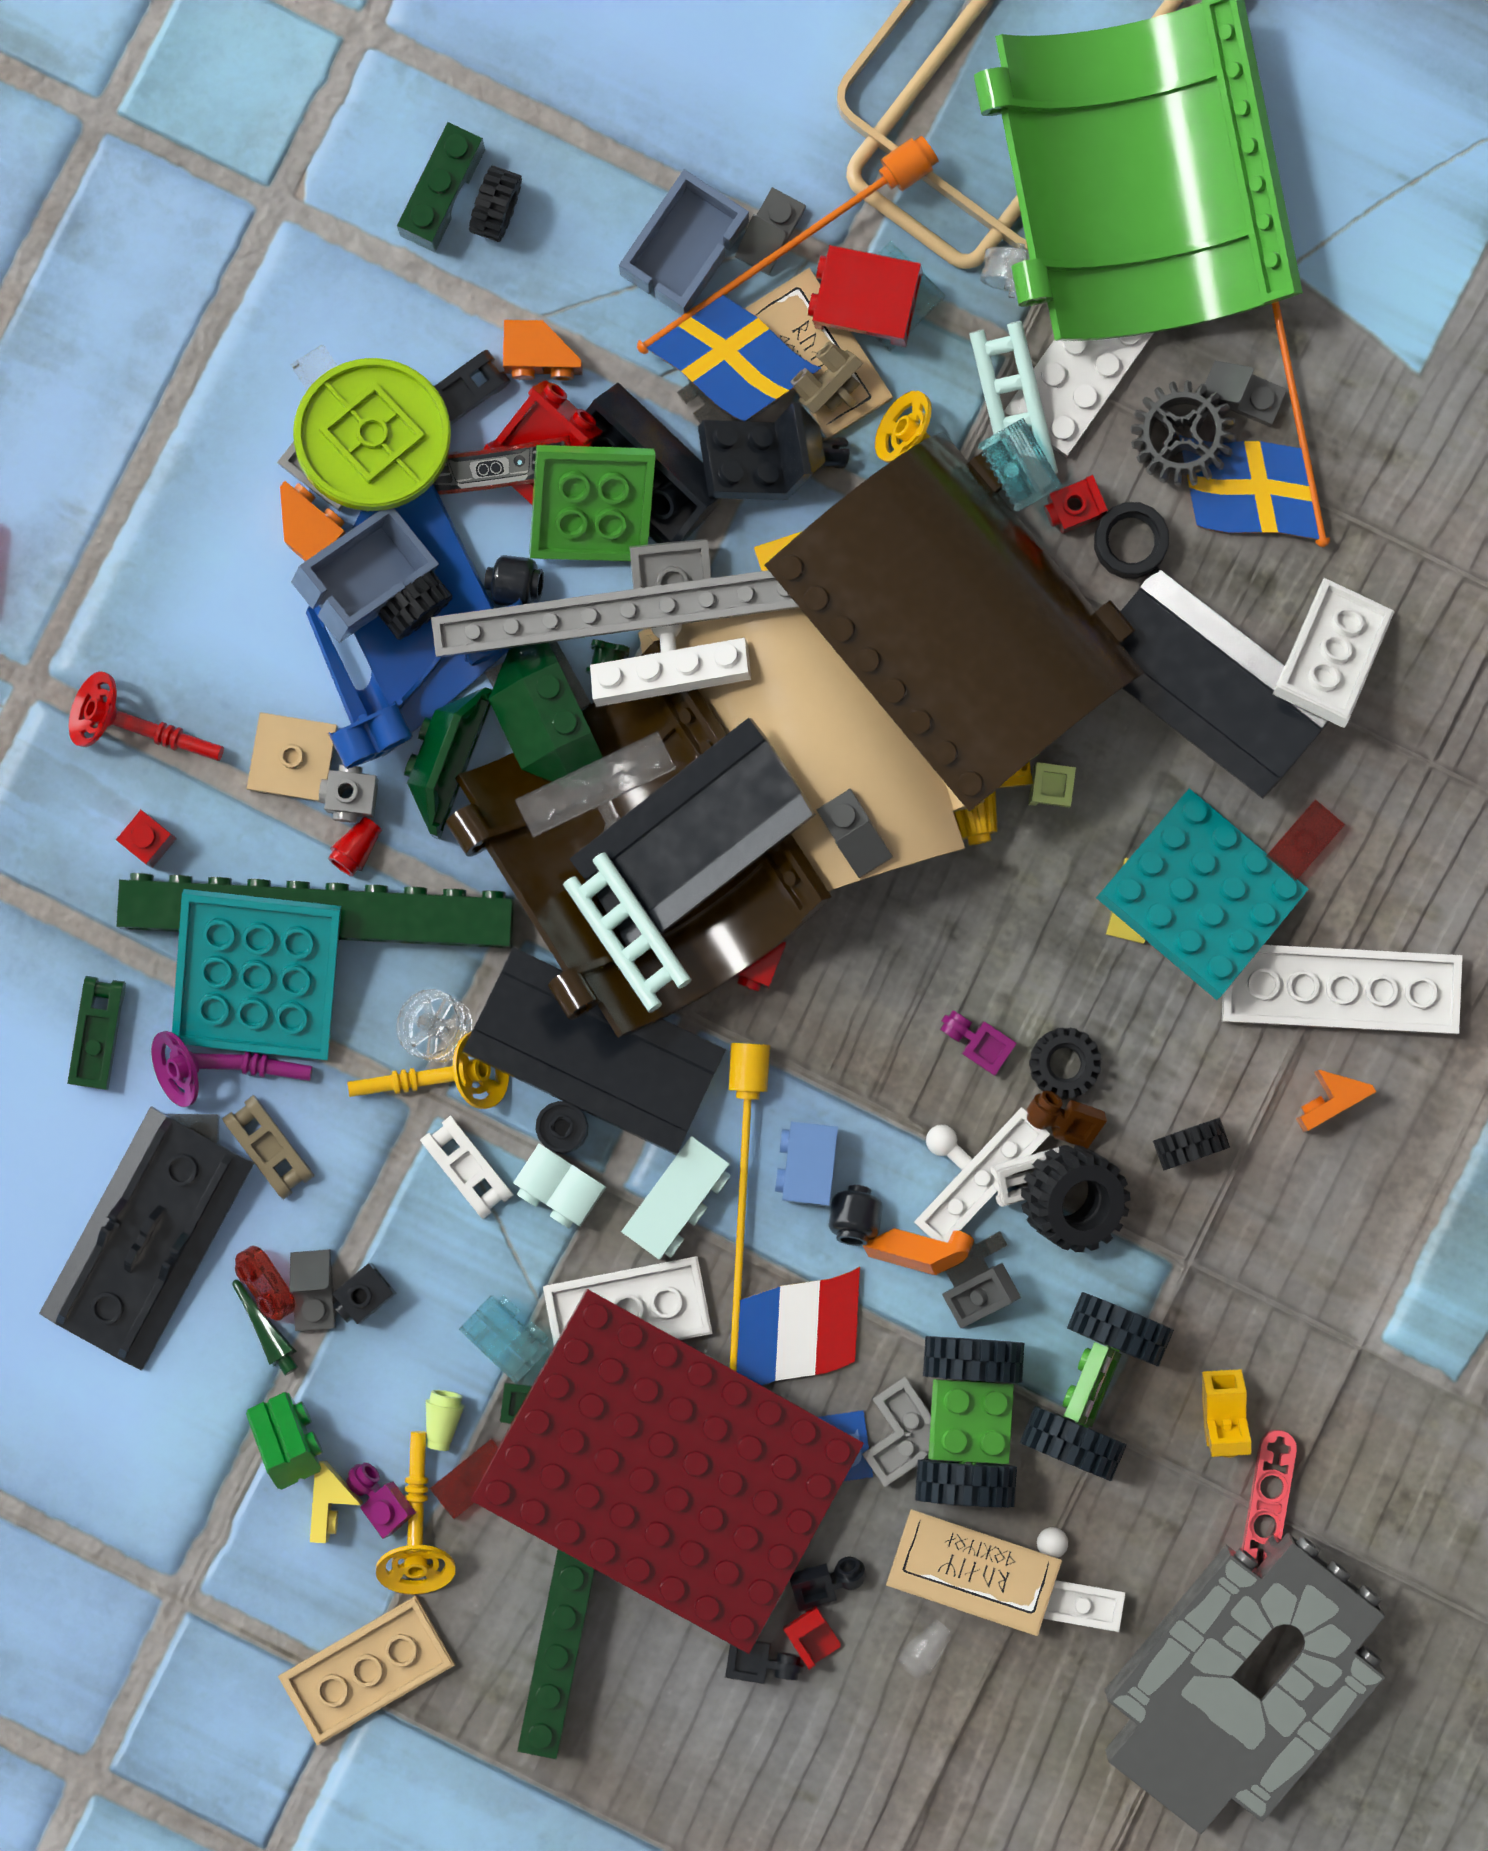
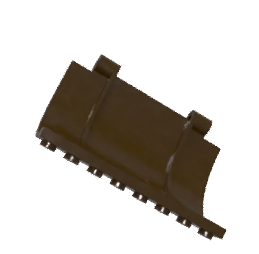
[764,432,1145,811]
[446,640,832,1038]

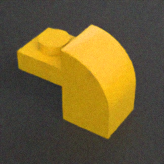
[1202,1369,1251,1458]

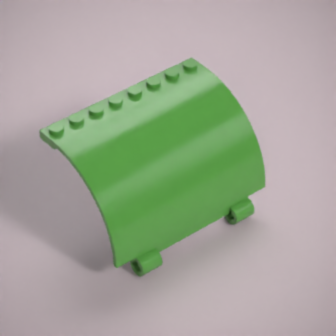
[974,0,1303,341]

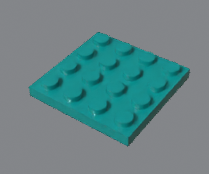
[1096,788,1309,1000]
[172,889,342,1060]

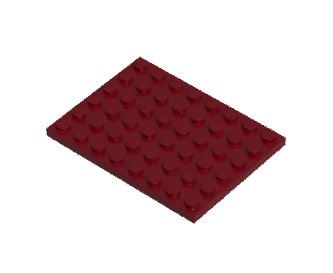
[469,1288,864,1654]

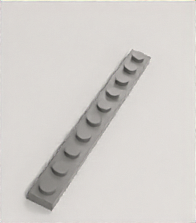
[431,570,799,658]

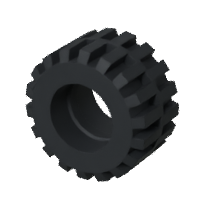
[1021,1145,1131,1252]

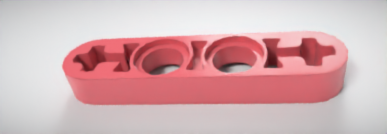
[1242,1430,1297,1561]

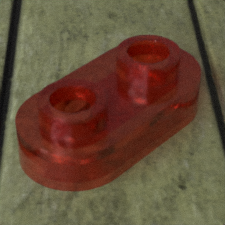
[235,1245,295,1321]

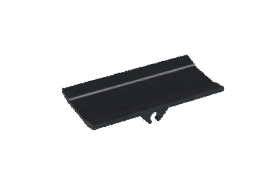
[1121,567,1330,799]
[570,717,816,946]
[462,947,726,1155]
[39,1106,254,1371]

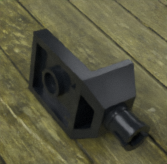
[698,402,850,500]

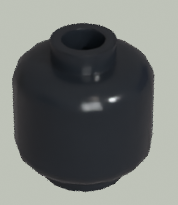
[484,555,544,606]
[828,1185,883,1246]

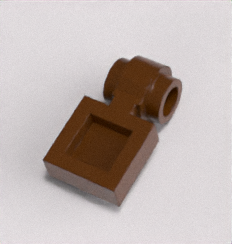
[1026,1091,1107,1149]

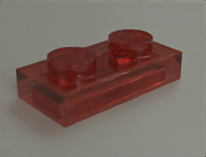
[429,1438,499,1519]

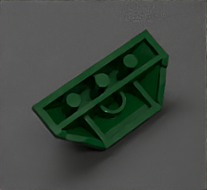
[488,643,610,791]
[404,687,492,840]

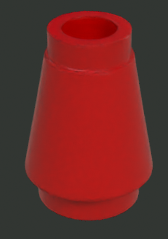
[328,817,382,877]

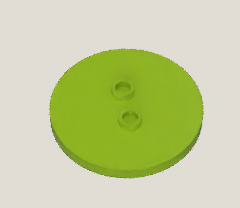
[293,358,451,511]

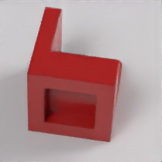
[783,1606,841,1670]

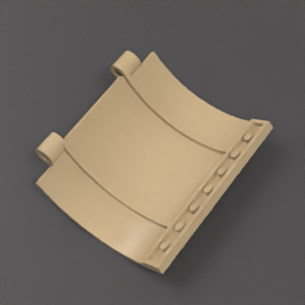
[638,608,985,892]

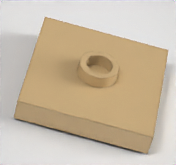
[246,712,338,802]

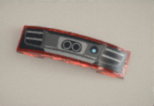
[433,436,571,495]

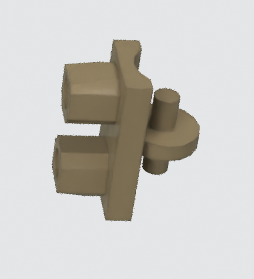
[790,341,863,414]

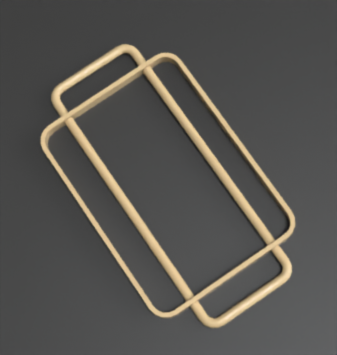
[837,0,1183,269]

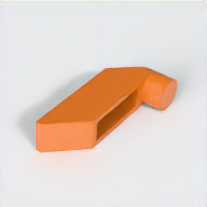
[863,1228,974,1275]

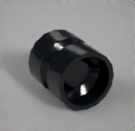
[535,1101,589,1154]

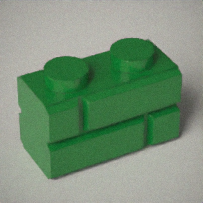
[246,1392,323,1490]

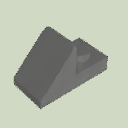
[735,187,806,275]
[1205,360,1287,427]
[816,789,893,878]
[289,1249,336,1331]
[942,1263,1021,1329]

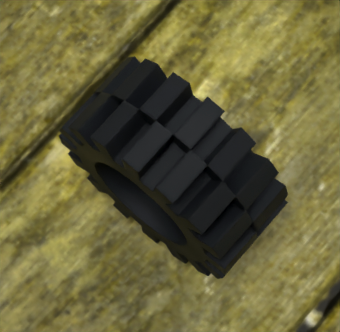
[469,165,522,242]
[378,571,453,640]
[1029,1027,1102,1099]
[1153,1118,1230,1171]

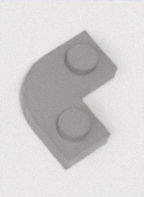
[862,1376,931,1487]

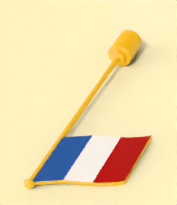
[728,1043,860,1386]

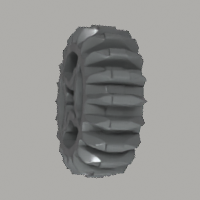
[1130,380,1236,487]

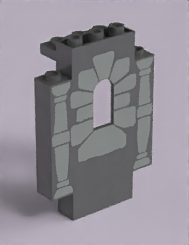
[1105,1532,1385,1834]

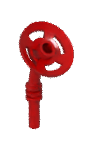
[68,671,224,761]

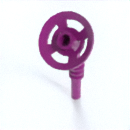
[151,1031,313,1107]

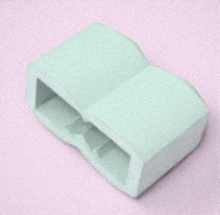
[513,1144,606,1228]

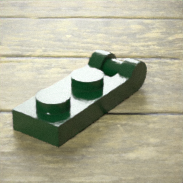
[67,976,126,1090]

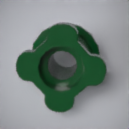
[585,639,630,675]

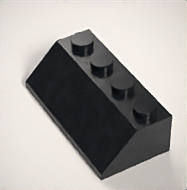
[586,382,723,543]

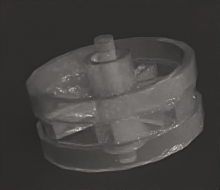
[980,243,1030,298]
[396,989,472,1063]

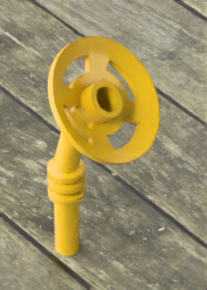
[875,391,932,463]
[347,1031,509,1109]
[376,1431,455,1594]

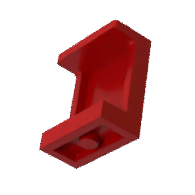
[808,245,923,347]
[478,380,603,505]

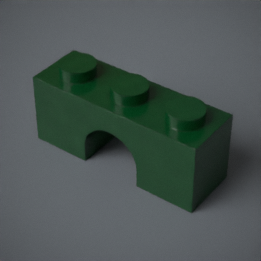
[397,122,485,252]

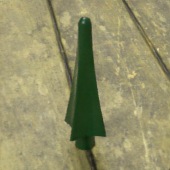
[232,1279,298,1376]

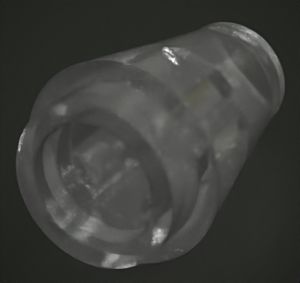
[897,1620,953,1681]

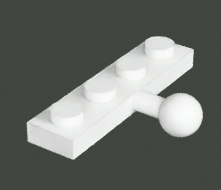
[590,624,751,707]
[914,1107,1050,1243]
[1037,1527,1125,1632]

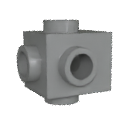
[319,765,379,823]

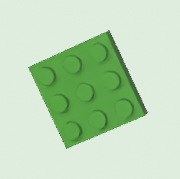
[529,445,656,561]

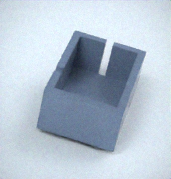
[619,169,749,316]
[291,508,439,643]

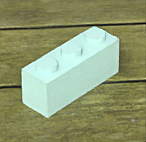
[621,1136,731,1260]

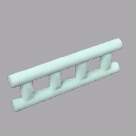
[969,321,1058,485]
[563,852,692,1013]

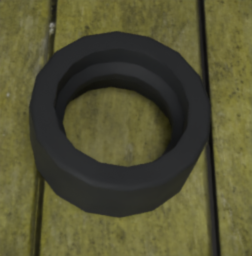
[1094,502,1169,579]

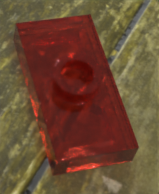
[1266,799,1345,881]

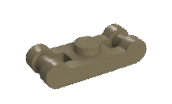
[222,1095,315,1200]

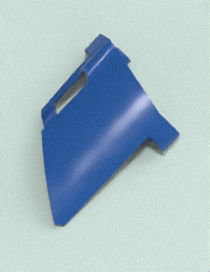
[306,484,523,769]

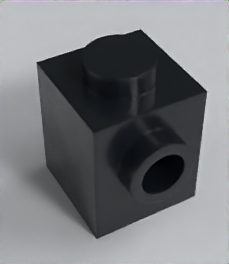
[332,1263,397,1324]

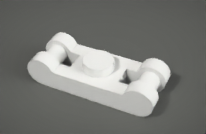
[420,1115,514,1219]

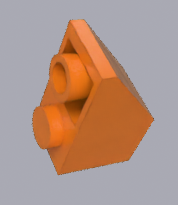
[503,320,583,381]
[280,481,346,561]

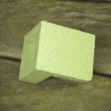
[1028,762,1076,808]

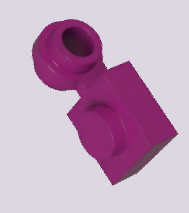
[940,1010,1017,1076]
[346,1463,416,1539]

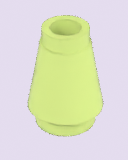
[425,1390,465,1451]

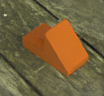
[1296,1070,1376,1132]

